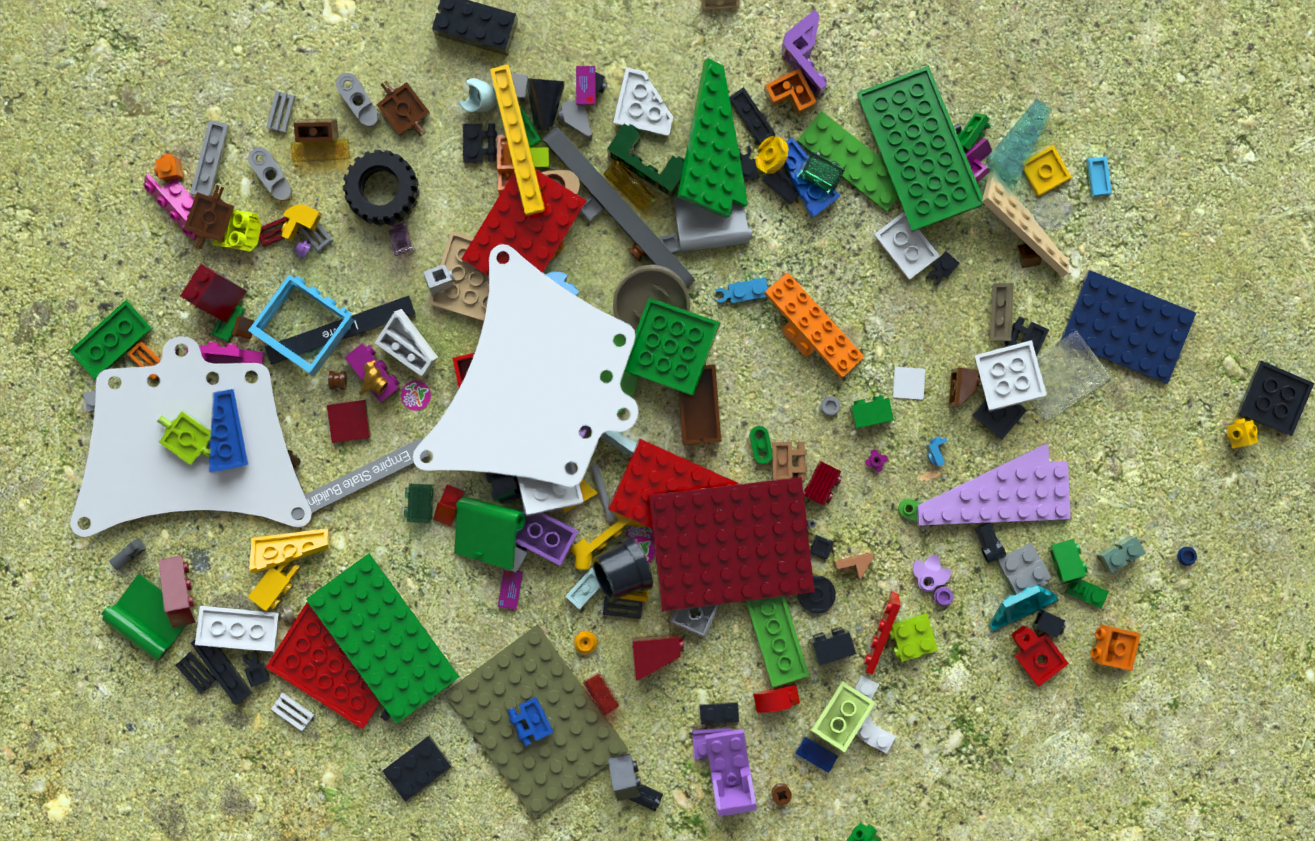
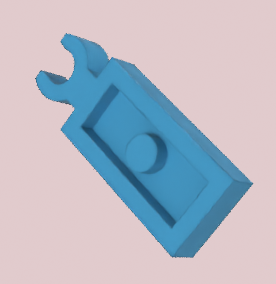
[715,278,768,304]

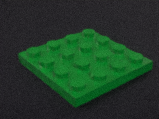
[624,298,721,396]

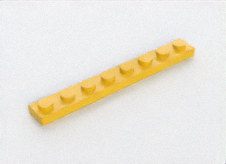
[490,64,545,216]

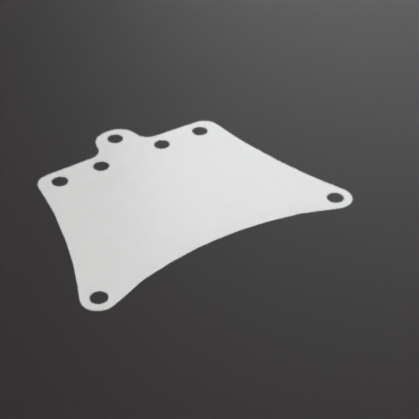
[413,244,638,487]
[70,336,312,537]

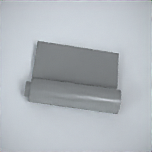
[673,196,753,253]

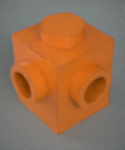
[154,154,184,182]

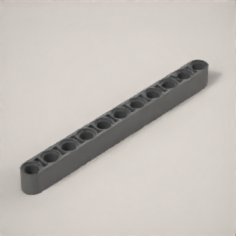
[542,126,695,287]

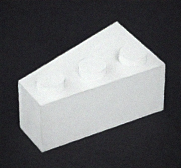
[375,309,438,376]

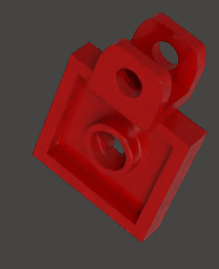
[1012,625,1069,687]

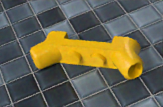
[569,513,645,571]

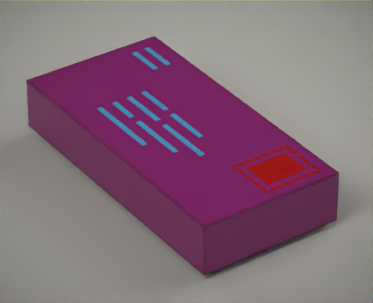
[576,66,596,106]
[498,570,523,610]

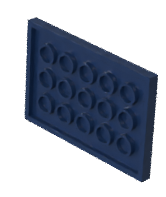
[1060,270,1196,384]

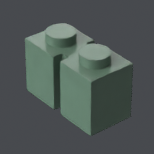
[1097,536,1146,573]

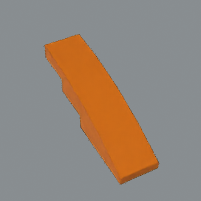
[497,135,515,196]

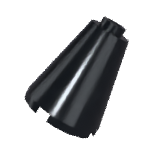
[527,78,565,131]

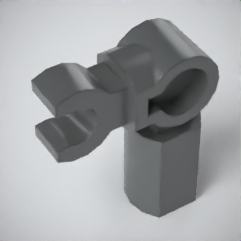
[109,538,146,570]

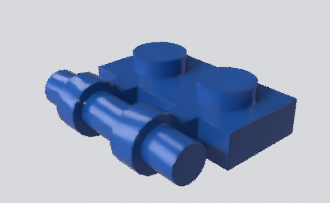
[507,696,554,746]

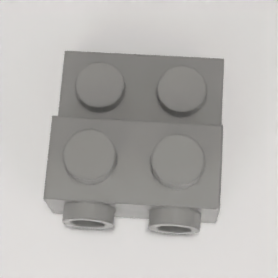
[997,542,1051,595]

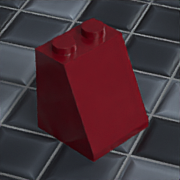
[180,263,247,323]
[632,634,684,680]

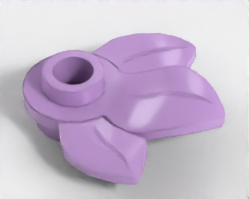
[913,555,951,592]

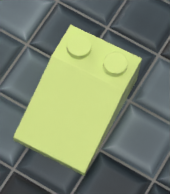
[810,681,875,753]

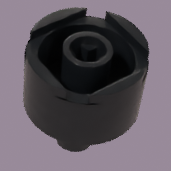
[485,472,522,504]

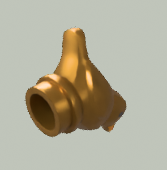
[359,360,388,395]

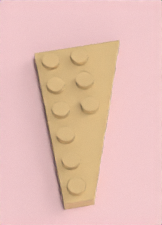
[982,169,1070,277]

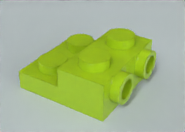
[889,613,938,662]

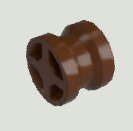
[328,371,347,390]
[771,783,792,805]

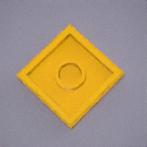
[1019,145,1072,197]

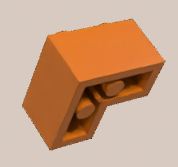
[764,68,817,115]

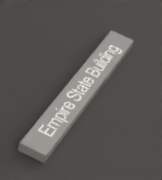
[291,438,430,520]

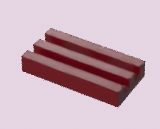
[259,217,299,247]

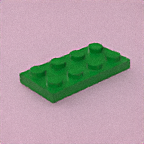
[69,300,154,380]

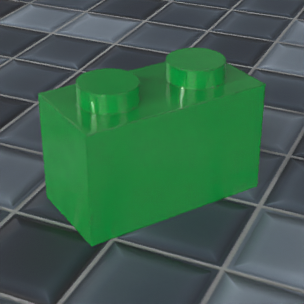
[849,395,894,429]
[1048,539,1087,585]

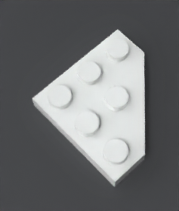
[613,67,673,137]

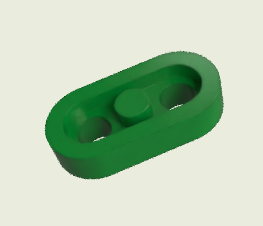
[749,426,773,464]

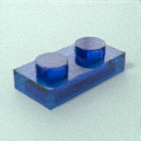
[795,736,839,773]

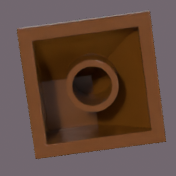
[948,367,980,408]

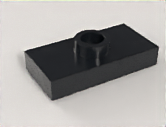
[761,170,799,205]

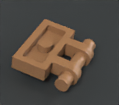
[772,442,807,480]

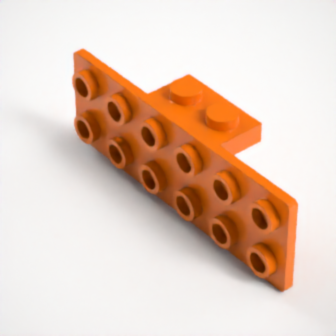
[764,273,864,378]

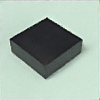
[810,535,834,560]

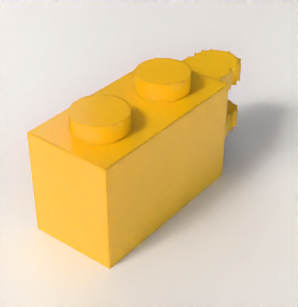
[248,562,300,611]

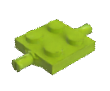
[157,411,211,465]

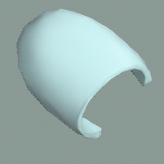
[458,78,498,113]

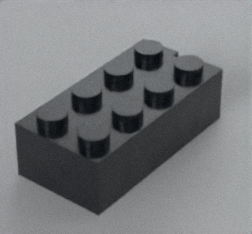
[432,0,518,56]

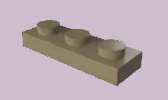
[990,283,1014,341]

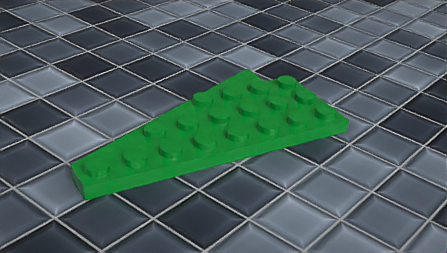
[678,58,748,218]

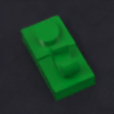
[958,113,991,150]
[1065,579,1109,609]

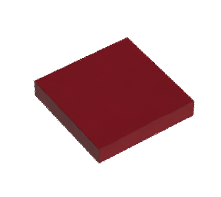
[327,400,371,443]

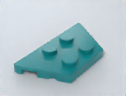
[989,585,1059,632]

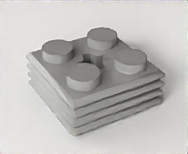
[670,604,720,637]

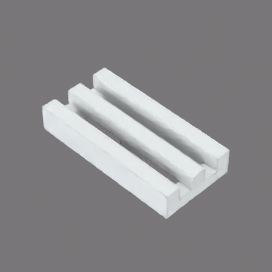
[271,692,315,731]

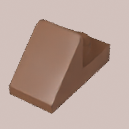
[834,552,874,580]

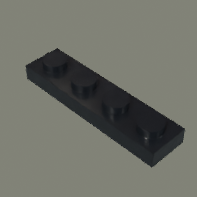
[191,639,253,705]

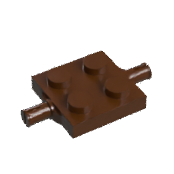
[376,81,431,137]
[184,185,234,249]

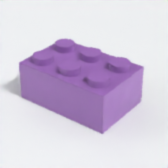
[516,509,579,566]

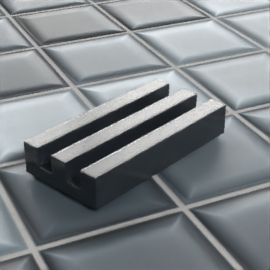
[603,596,643,619]
[175,652,217,693]

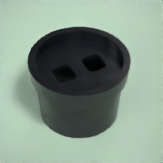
[592,536,653,601]

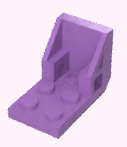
[781,10,827,98]
[705,729,757,817]

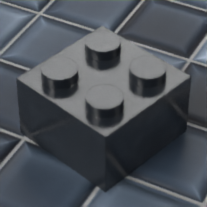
[809,626,857,666]

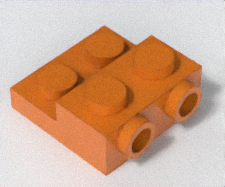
[1091,624,1141,671]

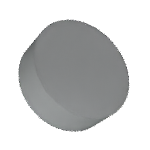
[821,396,840,416]

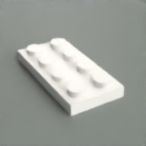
[195,606,279,652]

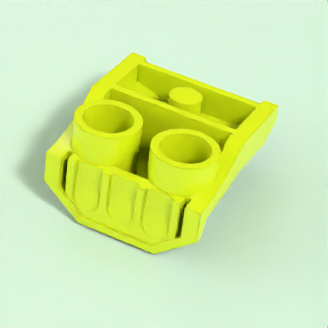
[213,209,261,252]

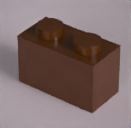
[293,119,339,142]

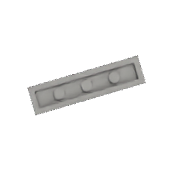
[190,120,230,195]

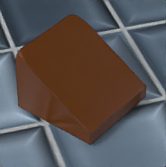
[1018,244,1041,268]
[233,316,255,339]

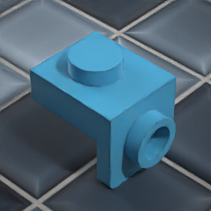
[926,436,948,467]

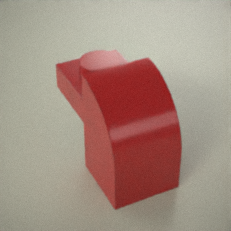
[753,684,800,713]

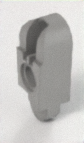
[336,73,379,127]
[248,147,292,201]

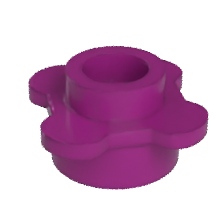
[865,450,888,472]

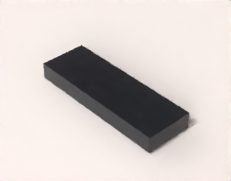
[729,87,776,146]

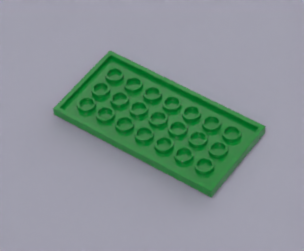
[857,65,985,232]
[306,553,460,724]

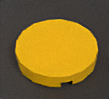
[755,136,789,174]

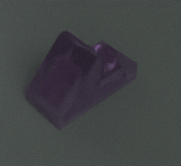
[388,222,416,256]

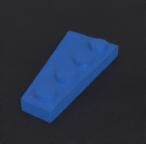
[784,137,840,219]
[208,389,248,473]

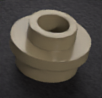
[280,606,296,624]

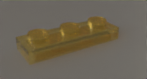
[290,139,350,163]
[603,160,657,214]

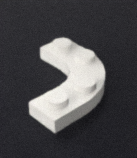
[854,675,895,754]

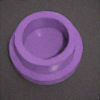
[295,240,311,258]
[934,587,953,606]

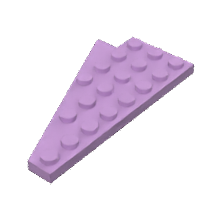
[917,444,1071,525]

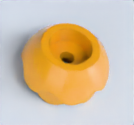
[574,630,598,655]

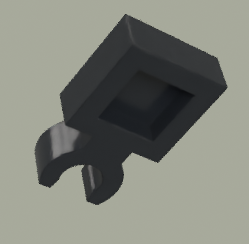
[739,146,758,181]
[926,251,960,286]
[243,650,271,687]

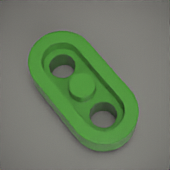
[898,499,921,522]

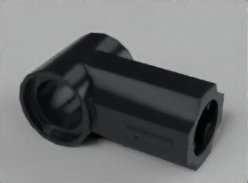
[974,522,1006,564]

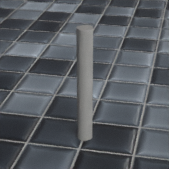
[591,465,615,521]

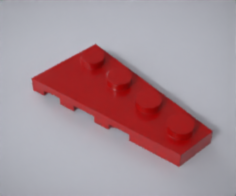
[863,591,901,675]

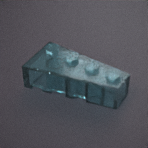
[985,98,1052,186]

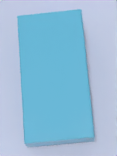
[1086,156,1112,197]

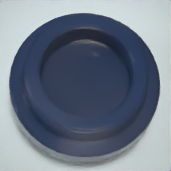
[1177,547,1197,566]

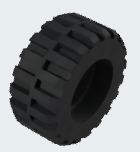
[343,149,420,226]

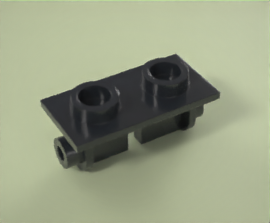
[629,784,663,811]

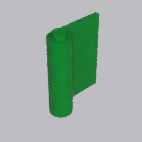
[454,497,526,570]
[101,573,186,662]

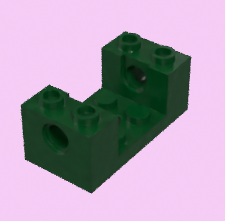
[607,123,685,198]

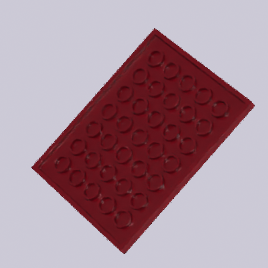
[648,477,815,612]

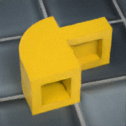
[281,204,323,242]

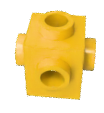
[1227,418,1258,449]

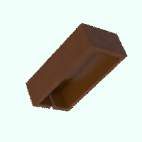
[679,365,722,445]

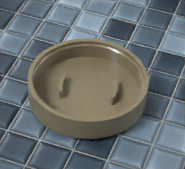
[613,265,690,332]

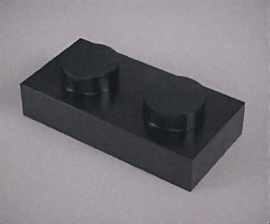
[699,702,739,725]

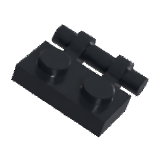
[463,123,497,163]
[1004,316,1049,357]

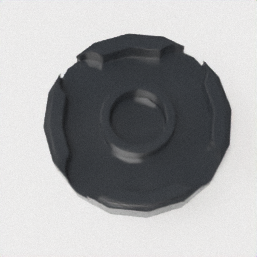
[797,575,836,614]

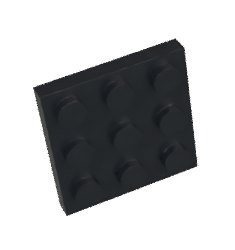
[1237,360,1314,436]

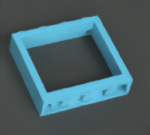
[248,275,355,377]

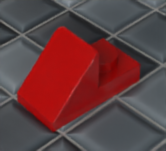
[433,484,465,527]

